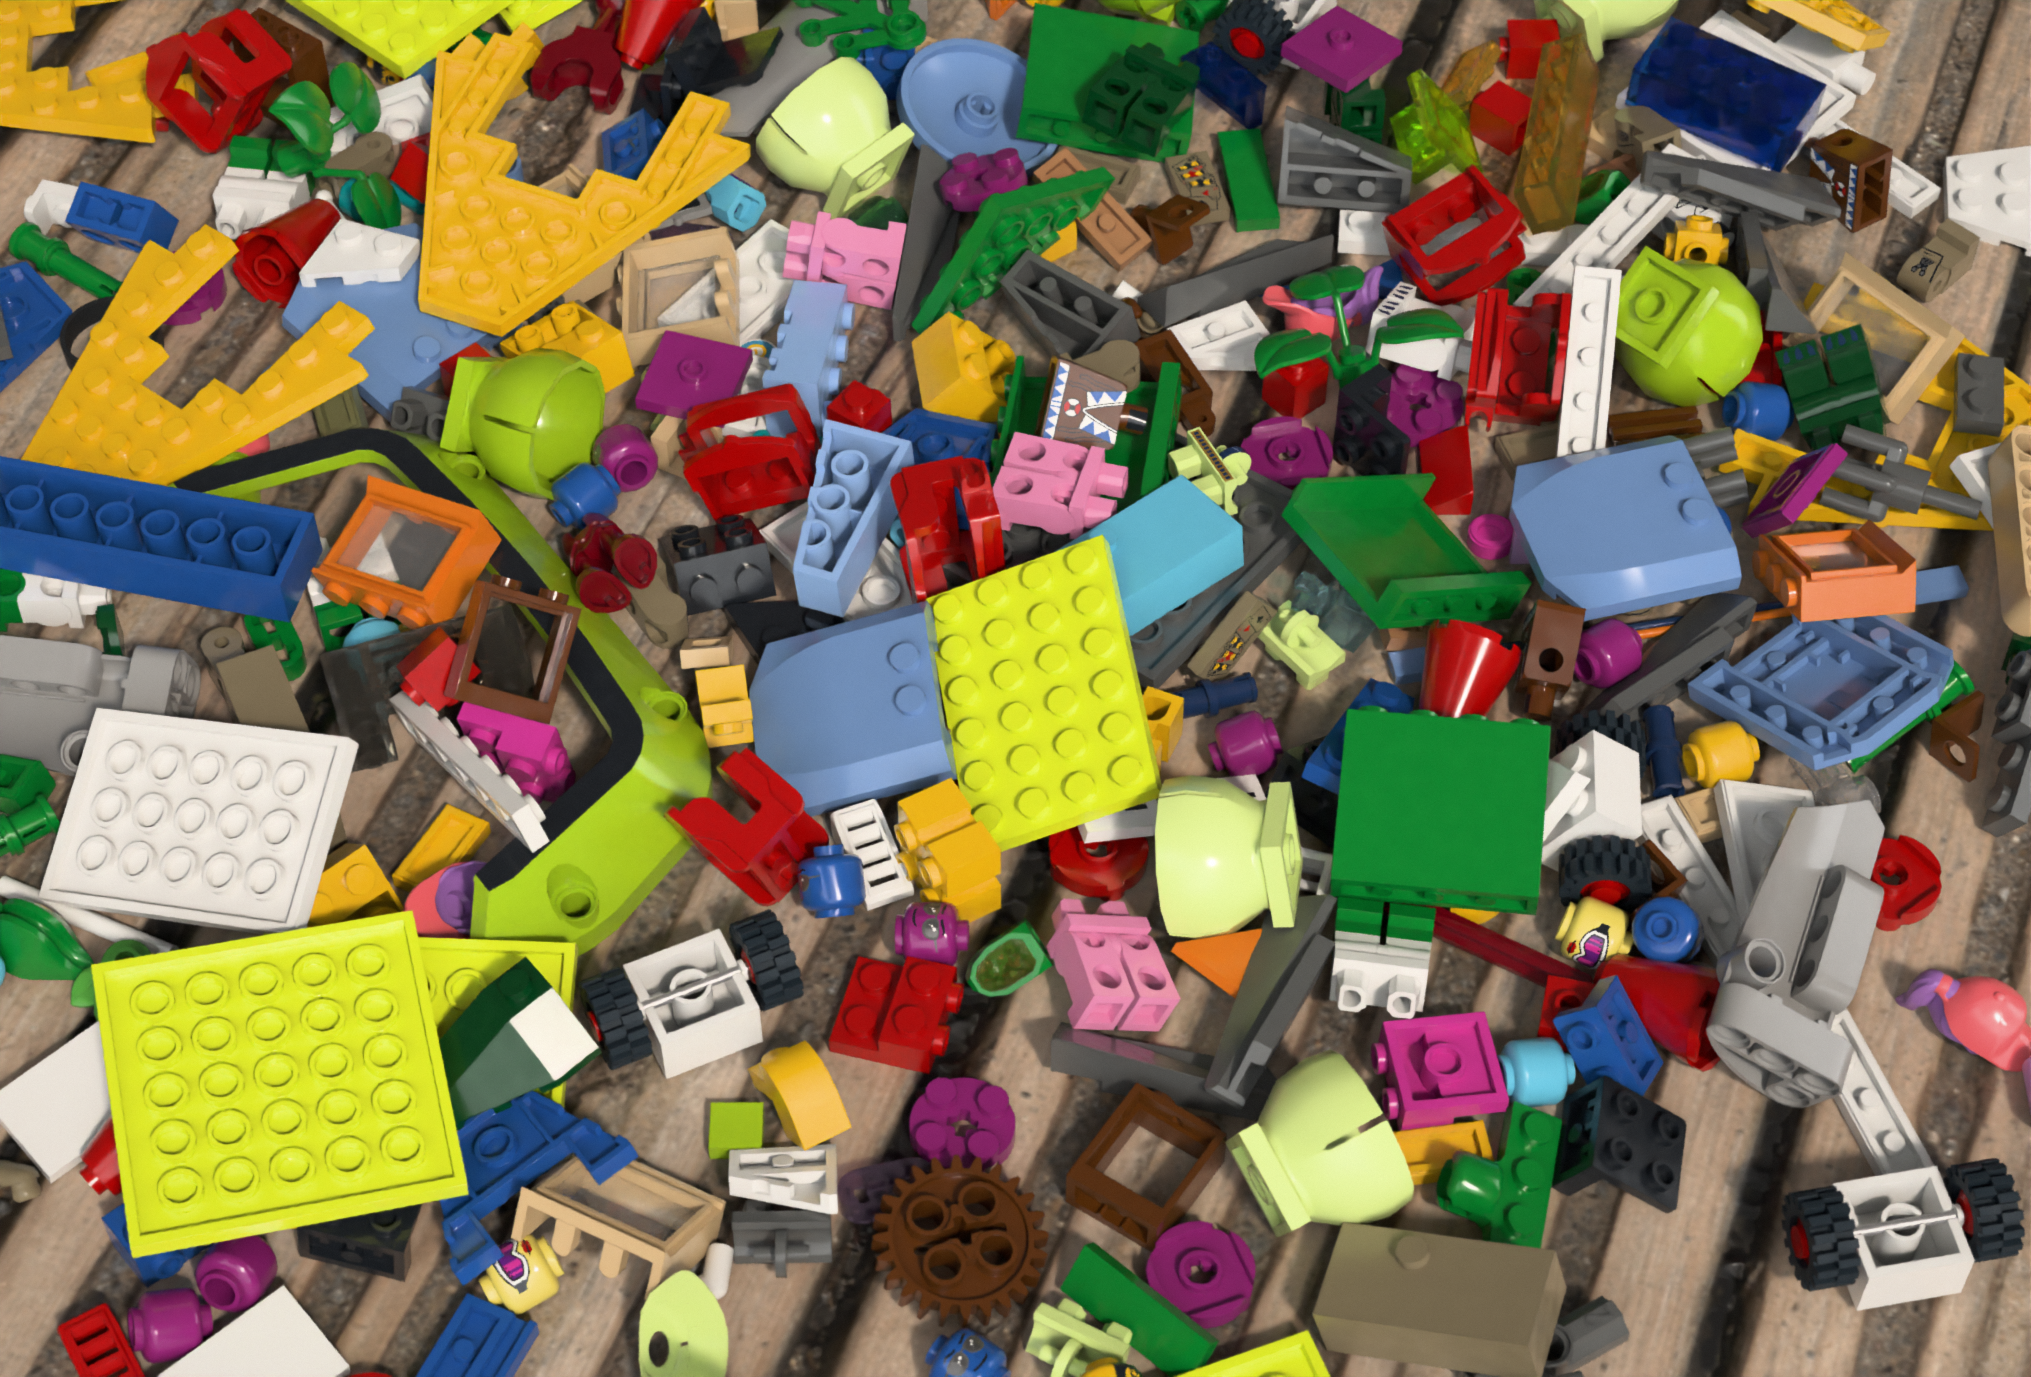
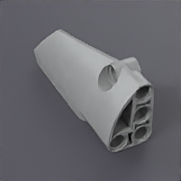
[709,0,928,137]
[0,635,201,777]
[1706,800,1885,1108]

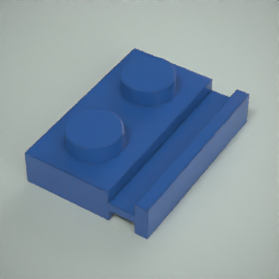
[416,1293,539,1377]

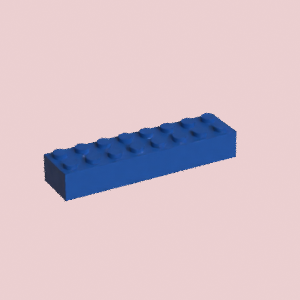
[0,456,323,623]

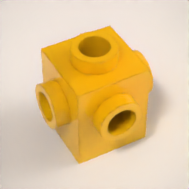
[1663,215,1729,266]

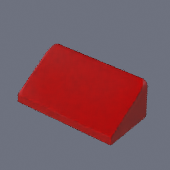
[1419,425,1474,515]

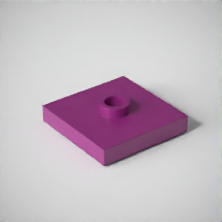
[1281,5,1403,93]
[635,330,753,428]
[1741,443,1848,539]

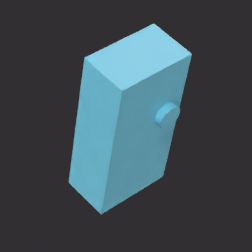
[1055,474,1244,636]

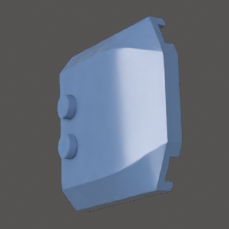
[282,223,523,423]
[1509,435,1742,621]
[749,600,957,817]
[1687,614,1954,771]

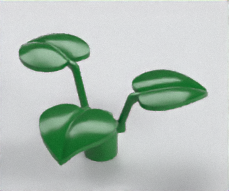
[269,62,402,229]
[1254,265,1464,389]

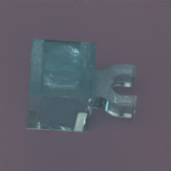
[1291,571,1377,653]

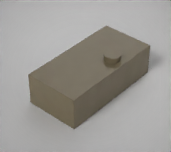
[216,644,348,855]
[1312,1222,1566,1377]

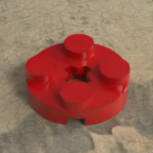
[1048,826,1149,902]
[1870,835,1942,932]

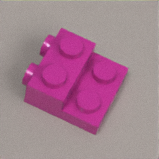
[457,702,576,804]
[1371,1011,1509,1131]

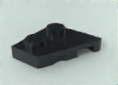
[725,600,845,665]

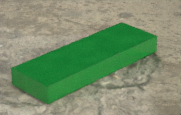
[1217,128,1280,232]
[1060,1242,1219,1377]

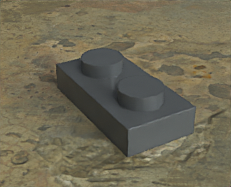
[1953,353,2004,437]

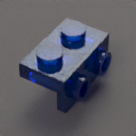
[1180,41,1267,129]

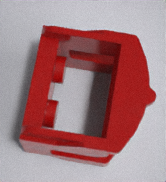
[146,8,292,154]
[1381,164,1527,307]
[1464,287,1572,432]
[678,384,822,522]
[890,456,1006,604]
[664,747,829,907]

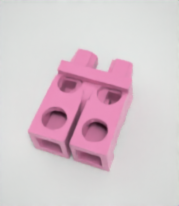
[782,211,907,310]
[993,432,1128,540]
[1046,899,1181,1032]

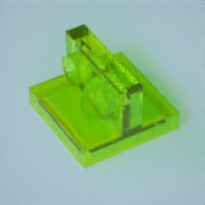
[1390,68,1484,185]

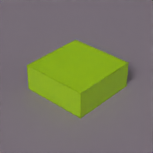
[708,1102,765,1159]

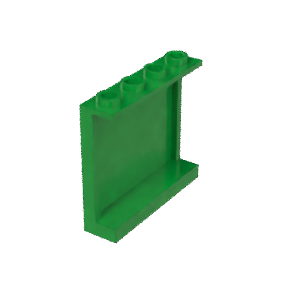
[1016,3,1200,163]
[988,356,1182,513]
[1281,473,1532,629]
[1330,705,1551,915]

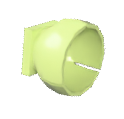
[1534,0,1679,67]
[756,57,915,220]
[1155,775,1303,939]
[1225,1050,1414,1237]

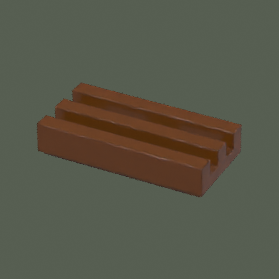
[1607,406,1705,447]

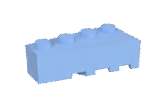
[762,280,855,438]
[793,419,915,617]

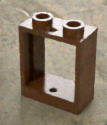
[232,7,335,130]
[444,574,581,724]
[1065,1082,1227,1253]

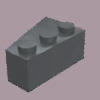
[1278,105,1412,213]
[1000,249,1141,360]

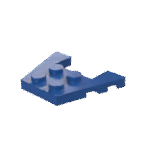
[0,261,73,393]
[882,408,999,530]
[439,1091,639,1286]

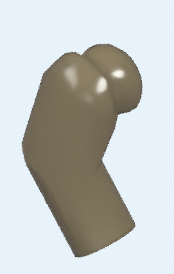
[0,1160,42,1203]

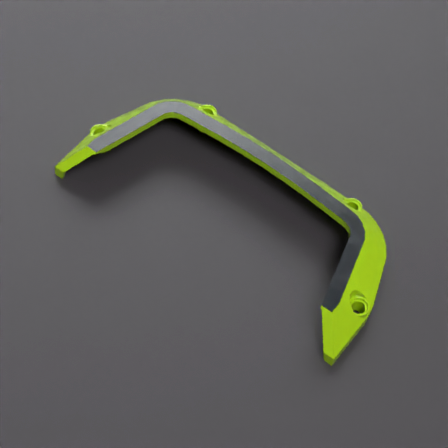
[168,428,713,957]

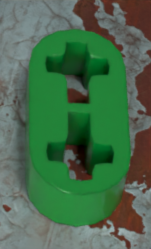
[244,614,307,682]

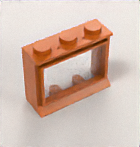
[311,475,502,632]
[1752,519,1916,622]

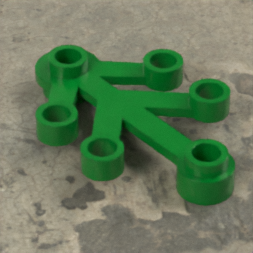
[791,0,927,59]

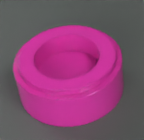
[1467,514,1514,560]

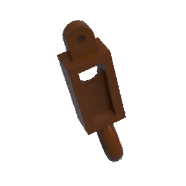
[1121,297,1216,437]

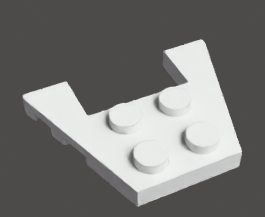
[1943,146,2031,257]

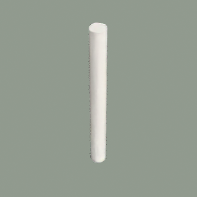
[0,876,179,954]

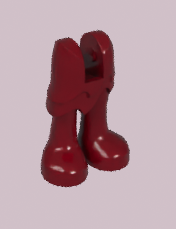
[562,512,657,613]

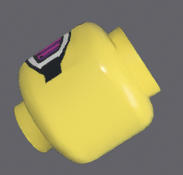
[1555,896,1634,971]
[478,1234,565,1314]

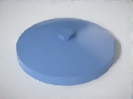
[896,38,1058,178]

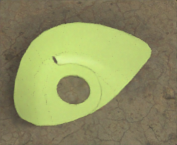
[639,1270,728,1377]

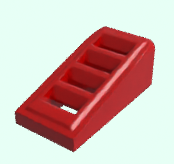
[57,1303,145,1377]

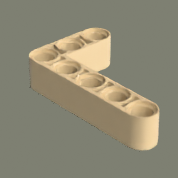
[1988,425,2031,637]

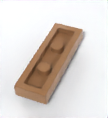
[1032,147,1152,272]

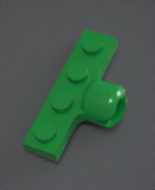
[1435,1101,1562,1248]

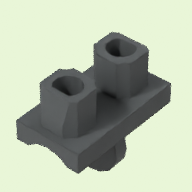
[391,386,450,442]
[732,1200,833,1278]

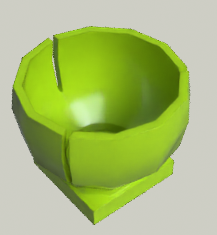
[1615,246,1763,407]
[439,348,606,500]

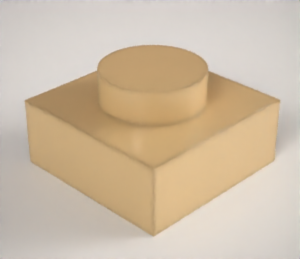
[680,636,734,671]

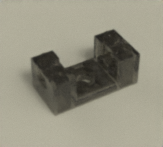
[319,604,538,773]

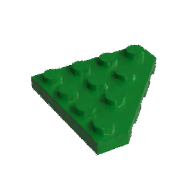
[911,167,1115,335]

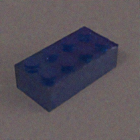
[1625,16,1827,172]

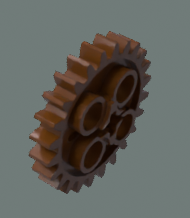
[871,1154,1049,1329]

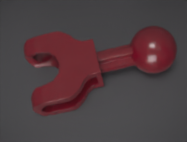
[531,0,625,115]

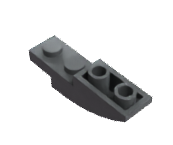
[1981,649,2031,837]

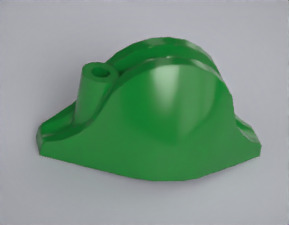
[0,898,95,980]

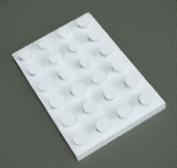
[38,708,359,935]

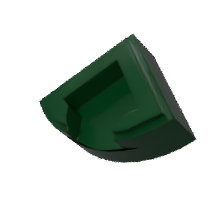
[95,604,125,656]

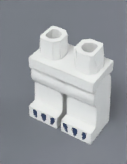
[1365,282,1475,381]

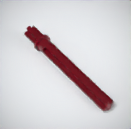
[1380,901,1593,988]

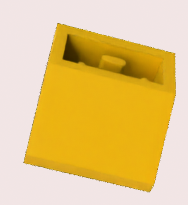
[500,301,635,394]
[911,311,1015,423]
[307,843,404,928]

